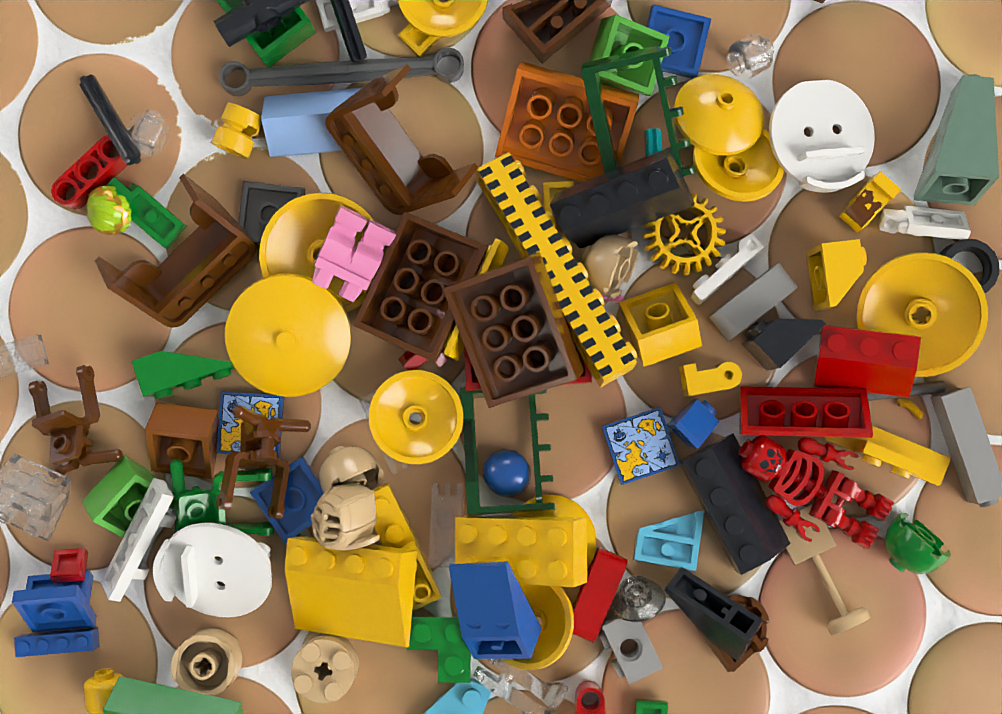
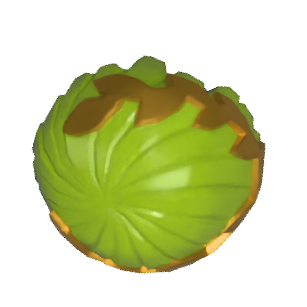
[87,186,132,235]

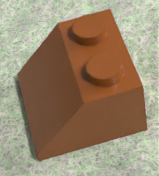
[145,402,219,479]

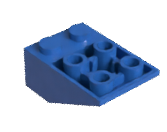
[449,561,541,659]

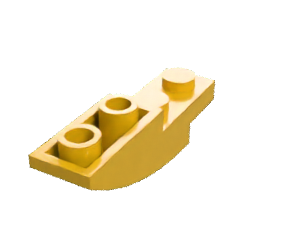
[373,483,442,611]

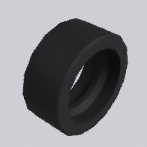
[939,239,1000,293]

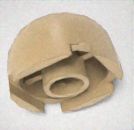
[582,234,639,299]
[319,446,384,493]

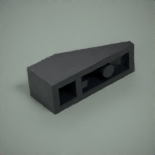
[664,567,763,661]

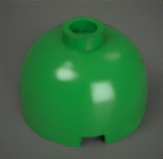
[884,512,951,574]

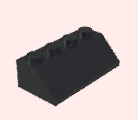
[550,147,695,249]
[679,433,791,575]

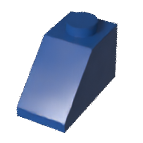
[667,399,719,449]

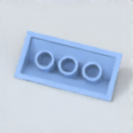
[261,87,363,157]

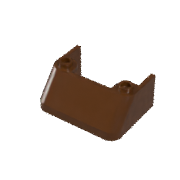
[325,64,478,215]
[95,173,256,328]

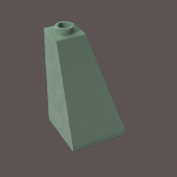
[914,74,999,205]

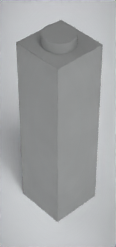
[930,387,1002,507]

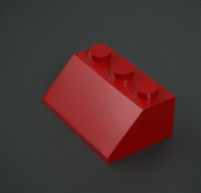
[814,325,921,398]

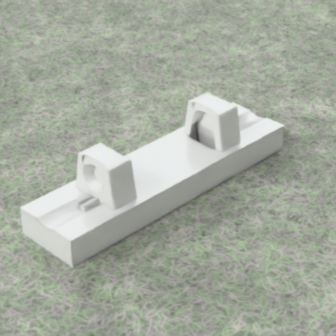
[101,478,176,602]

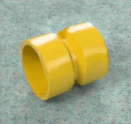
[210,102,262,159]

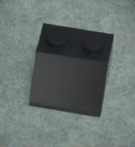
[742,319,826,370]

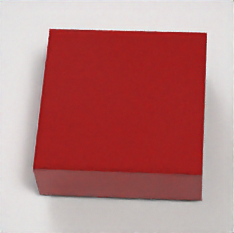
[50,548,88,583]

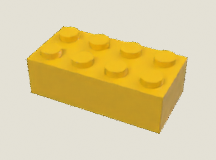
[455,515,587,587]

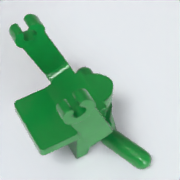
[170,459,274,536]

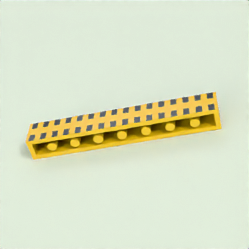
[476,152,637,388]

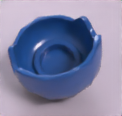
[483,449,531,498]

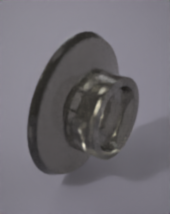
[610,576,666,622]

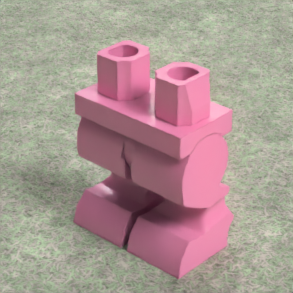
[312,204,396,302]

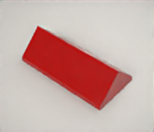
[739,386,873,438]

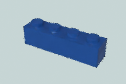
[14,627,100,657]

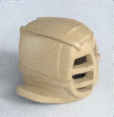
[311,483,380,550]

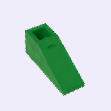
[132,351,235,400]

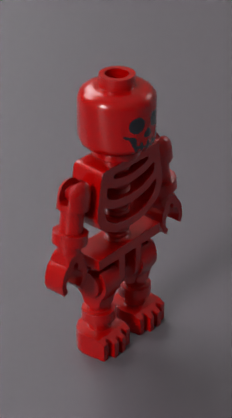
[739,435,894,549]

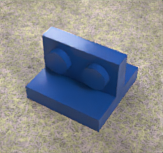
[12,570,97,633]

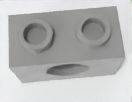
[598,606,663,685]

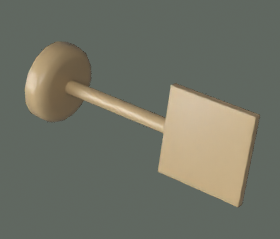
[779,505,871,635]

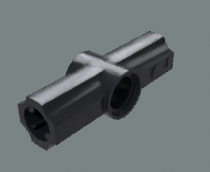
[213,0,309,47]

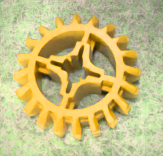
[642,193,726,276]

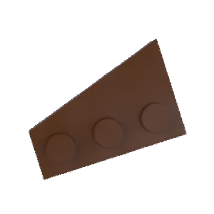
[503,0,612,64]

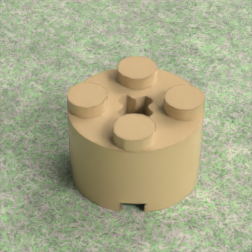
[171,628,242,696]
[291,633,359,703]

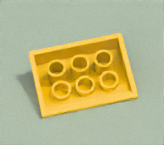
[285,536,418,647]

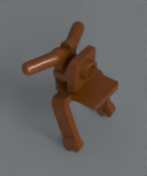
[28,365,123,480]
[216,405,311,519]

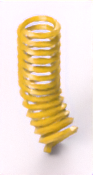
[897,398,924,420]

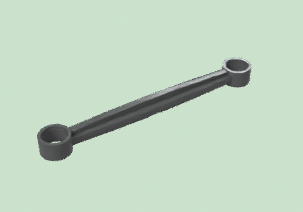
[219,48,464,97]

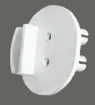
[769,80,875,193]
[153,523,272,617]

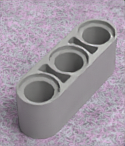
[709,263,798,341]

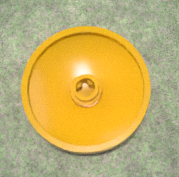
[259,192,385,312]
[856,252,988,377]
[225,273,351,397]

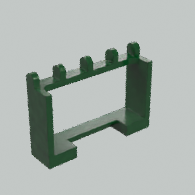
[581,45,696,176]
[460,388,556,516]

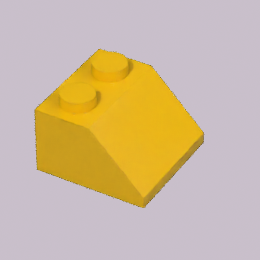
[806,239,867,312]
[618,282,702,367]

